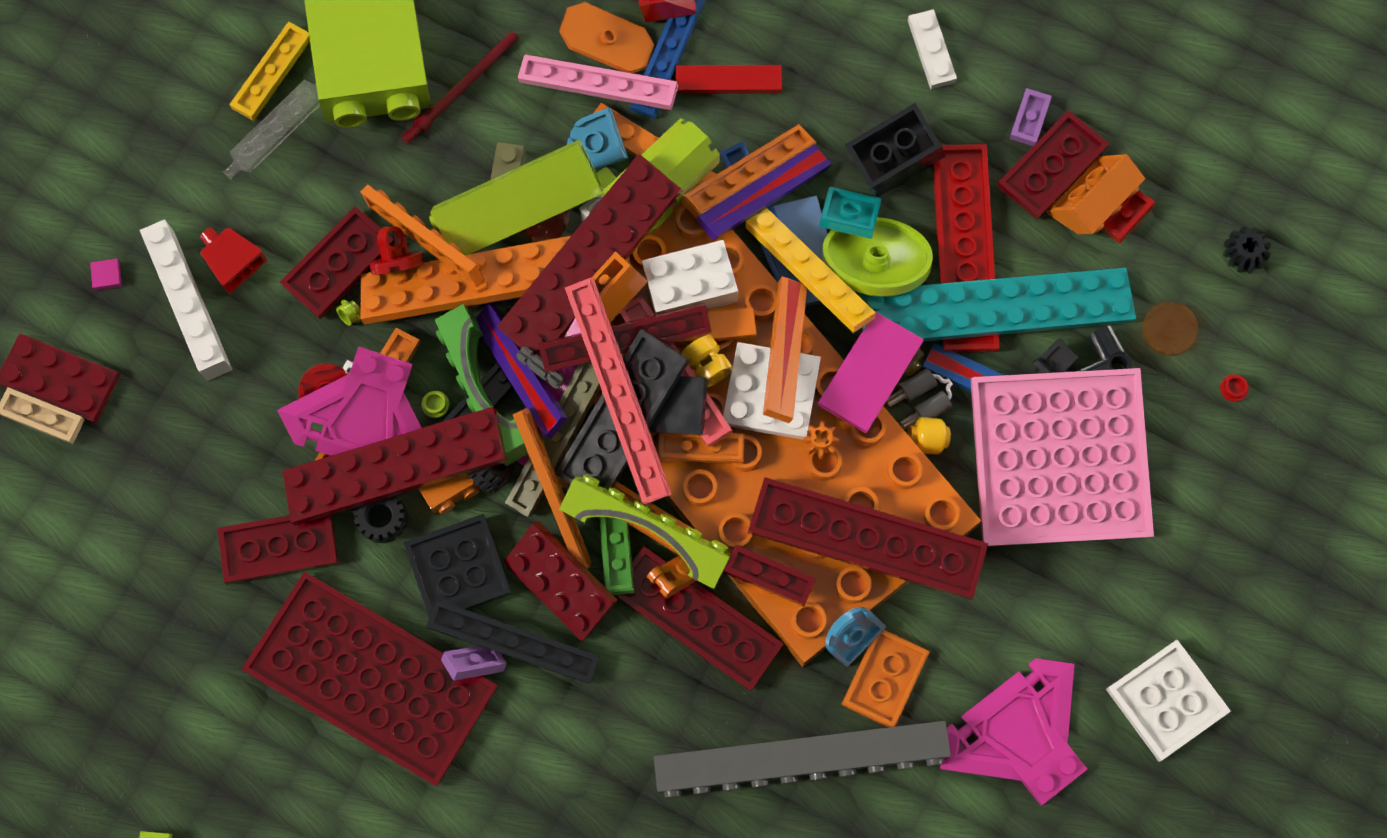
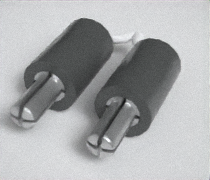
[886,368,953,430]

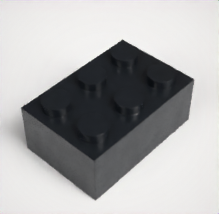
[845,103,946,197]

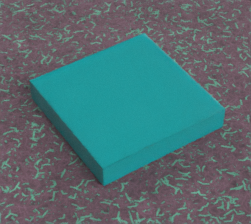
[819,187,882,239]

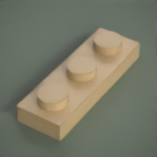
[0,387,85,444]

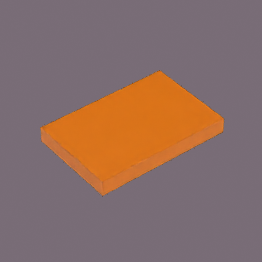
[841,630,930,728]

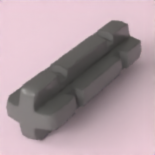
[516,346,566,389]

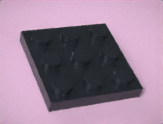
[403,514,512,618]

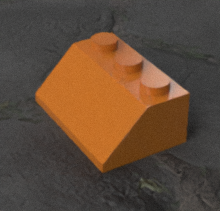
[1046,154,1146,235]

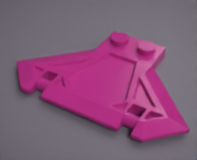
[277,346,422,456]
[940,658,1087,806]

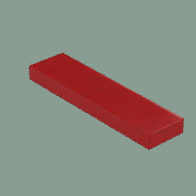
[676,65,782,94]

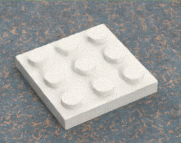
[723,342,821,440]
[1106,640,1231,762]

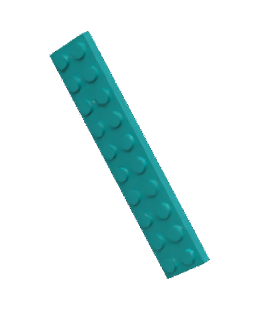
[858,268,1136,341]

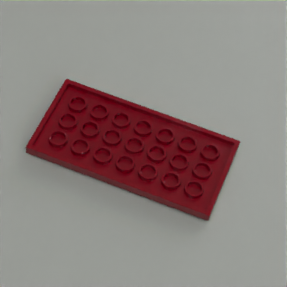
[241,571,498,787]

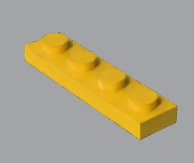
[229,22,310,121]

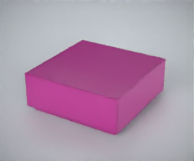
[90,259,122,291]

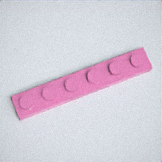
[518,54,678,110]

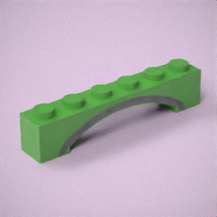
[435,304,528,466]

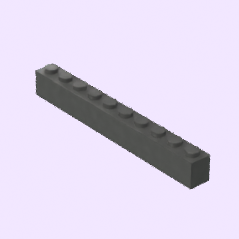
[654,721,951,798]

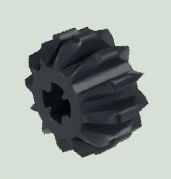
[1223,226,1271,274]

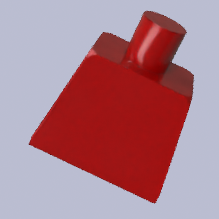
[200,228,268,295]

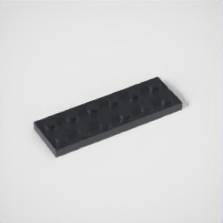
[555,329,691,490]

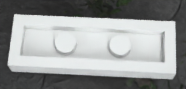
[908,9,957,89]

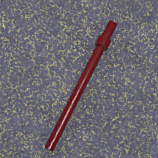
[401,31,519,145]

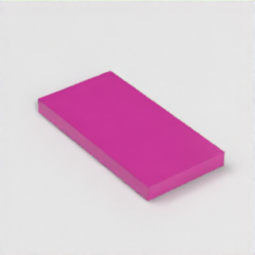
[818,311,924,434]

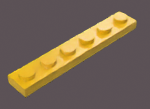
[746,208,876,333]

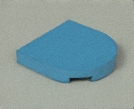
[567,107,628,170]
[825,607,887,667]

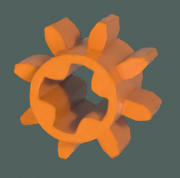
[803,422,839,459]

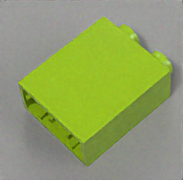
[304,0,431,128]

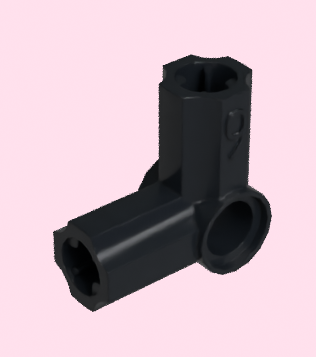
[1076,326,1132,372]

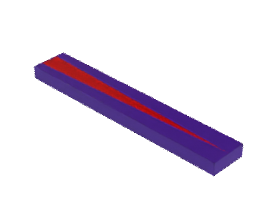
[696,145,832,241]
[476,302,568,438]

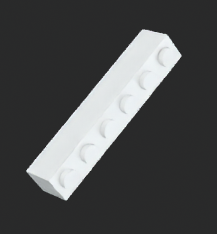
[140,219,232,381]

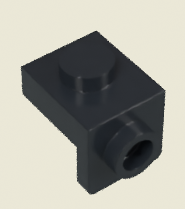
[1033,338,1080,374]

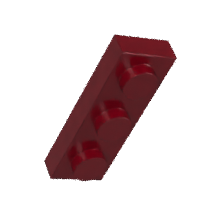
[724,544,816,607]

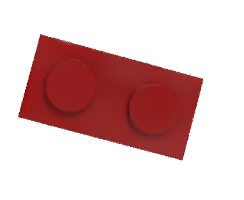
[1100,190,1155,244]

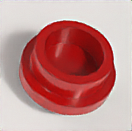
[1220,374,1249,402]

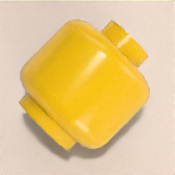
[907,417,951,455]

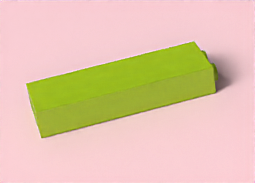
[429,139,604,255]

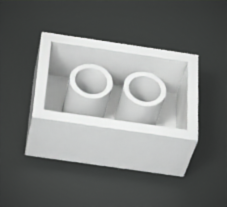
[642,240,738,315]

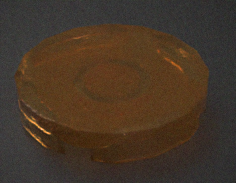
[1142,302,1198,356]

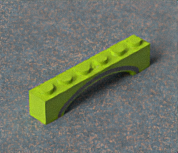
[559,474,731,589]

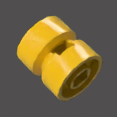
[682,335,733,388]

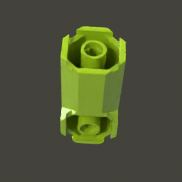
[602,118,720,233]

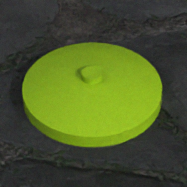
[822,217,933,296]

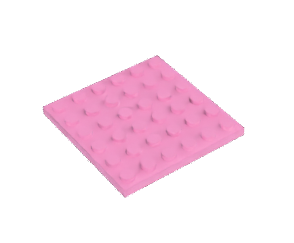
[971,368,1154,546]

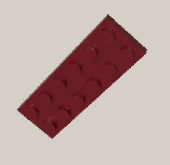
[613,547,784,692]

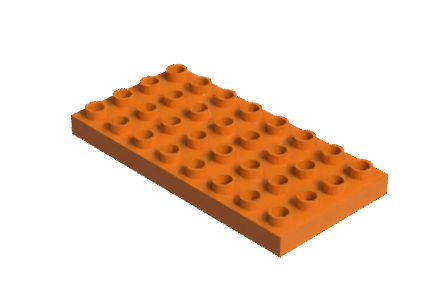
[563,201,981,667]

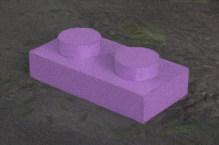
[1009,88,1052,146]
[441,646,507,681]

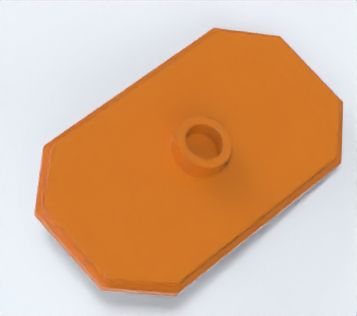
[559,2,655,74]

